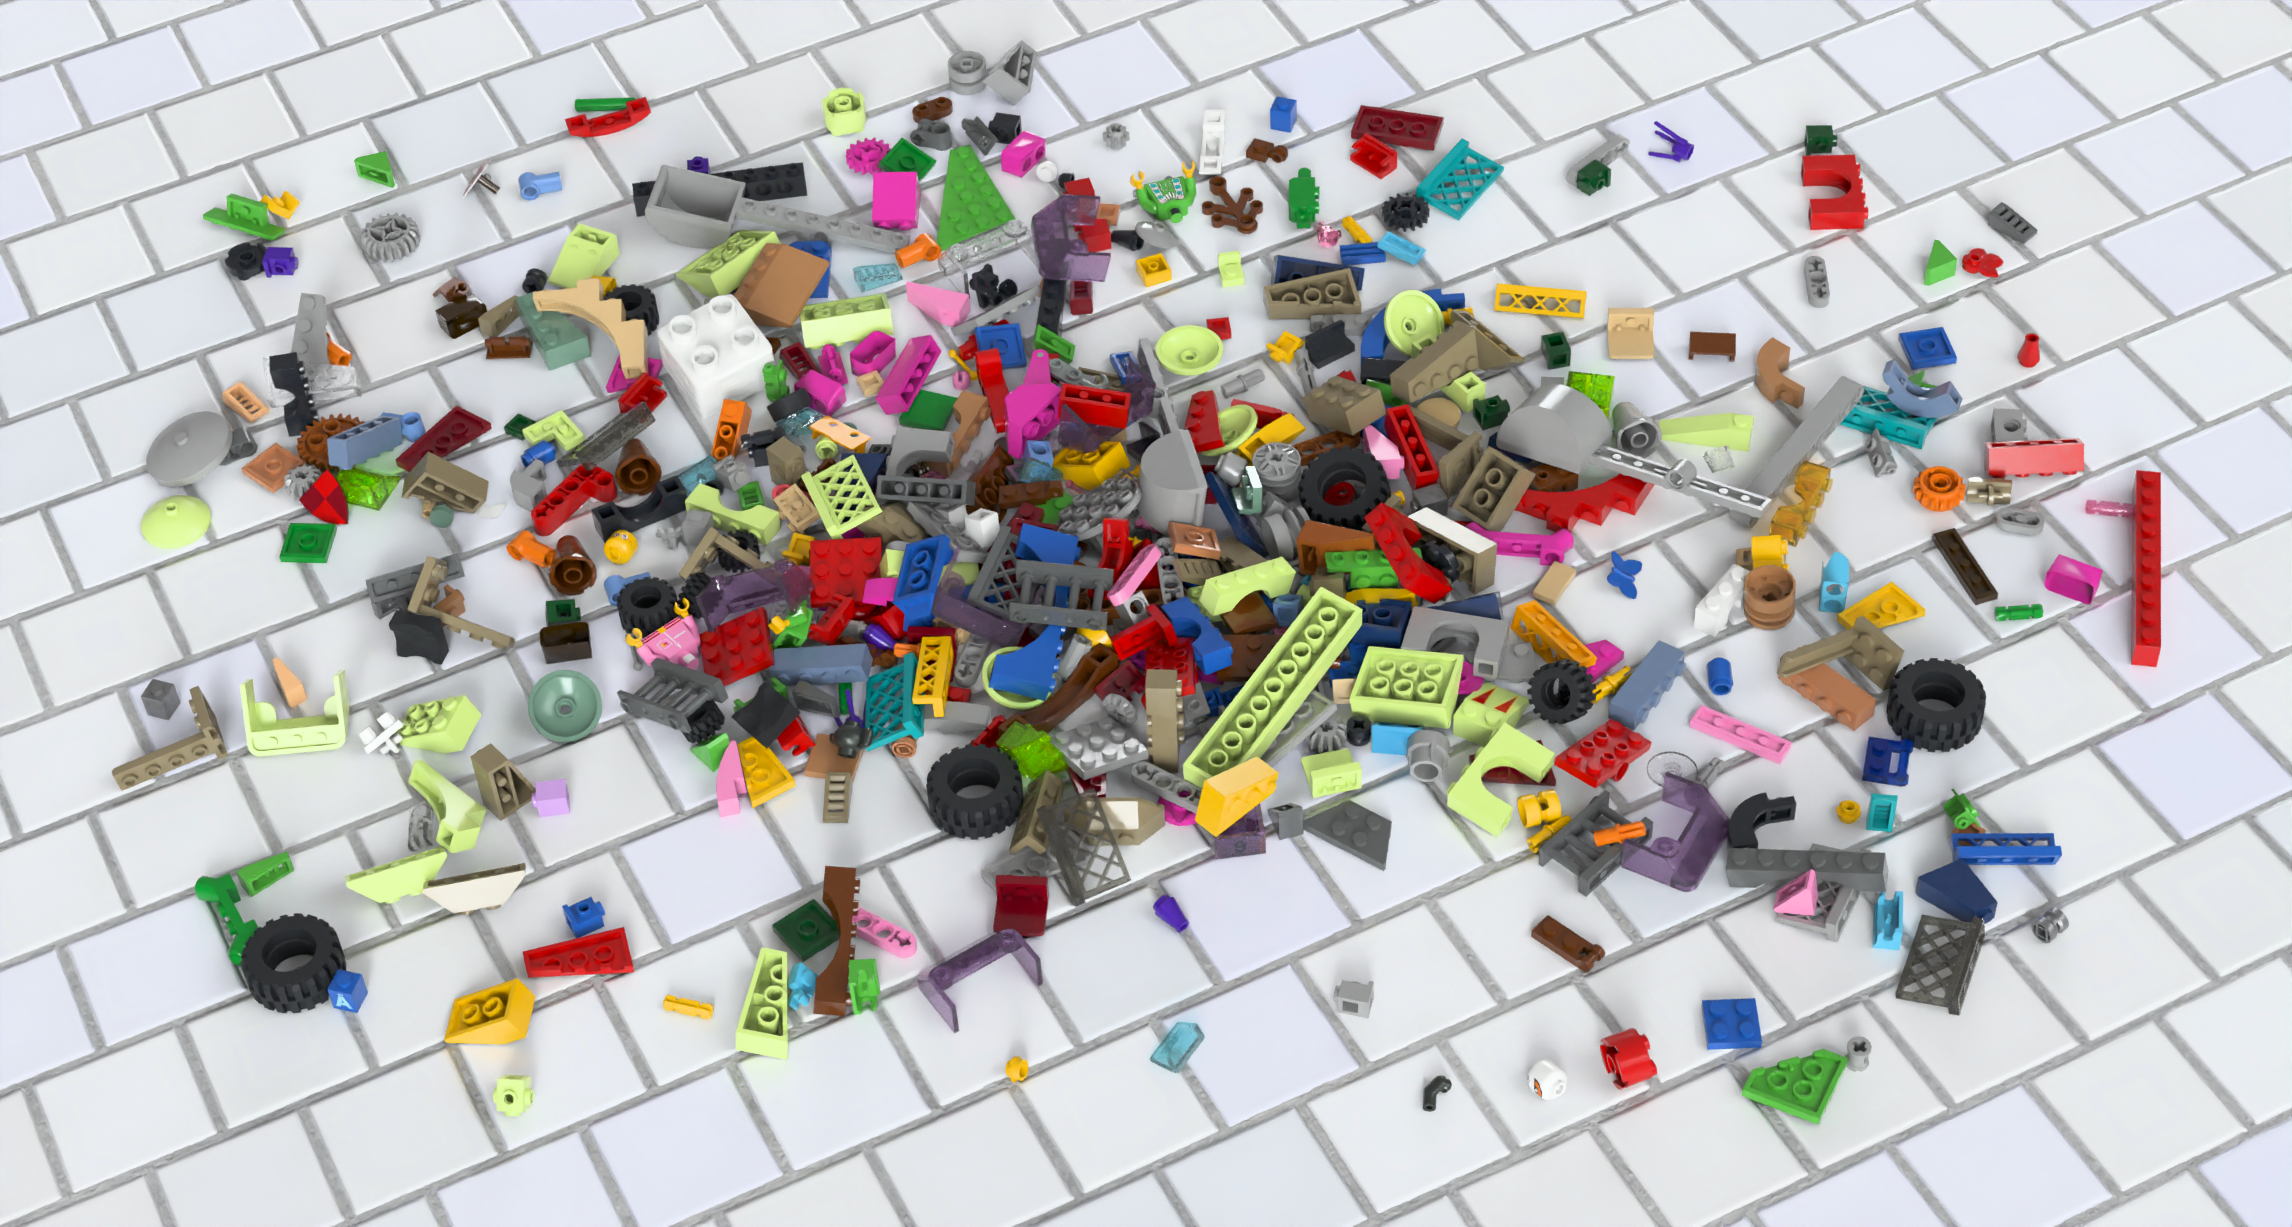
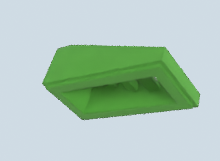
[737,481,765,511]
[236,852,294,897]

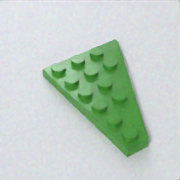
[937,144,1017,251]

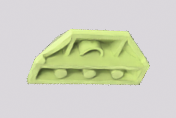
[345,846,447,903]

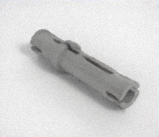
[1294,348,1317,396]

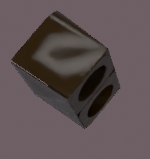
[435,292,487,339]
[540,622,592,664]

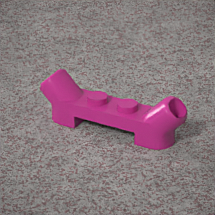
[1466,522,1574,566]

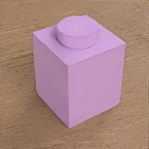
[532,779,570,817]

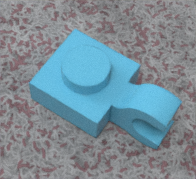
[787,962,818,1010]

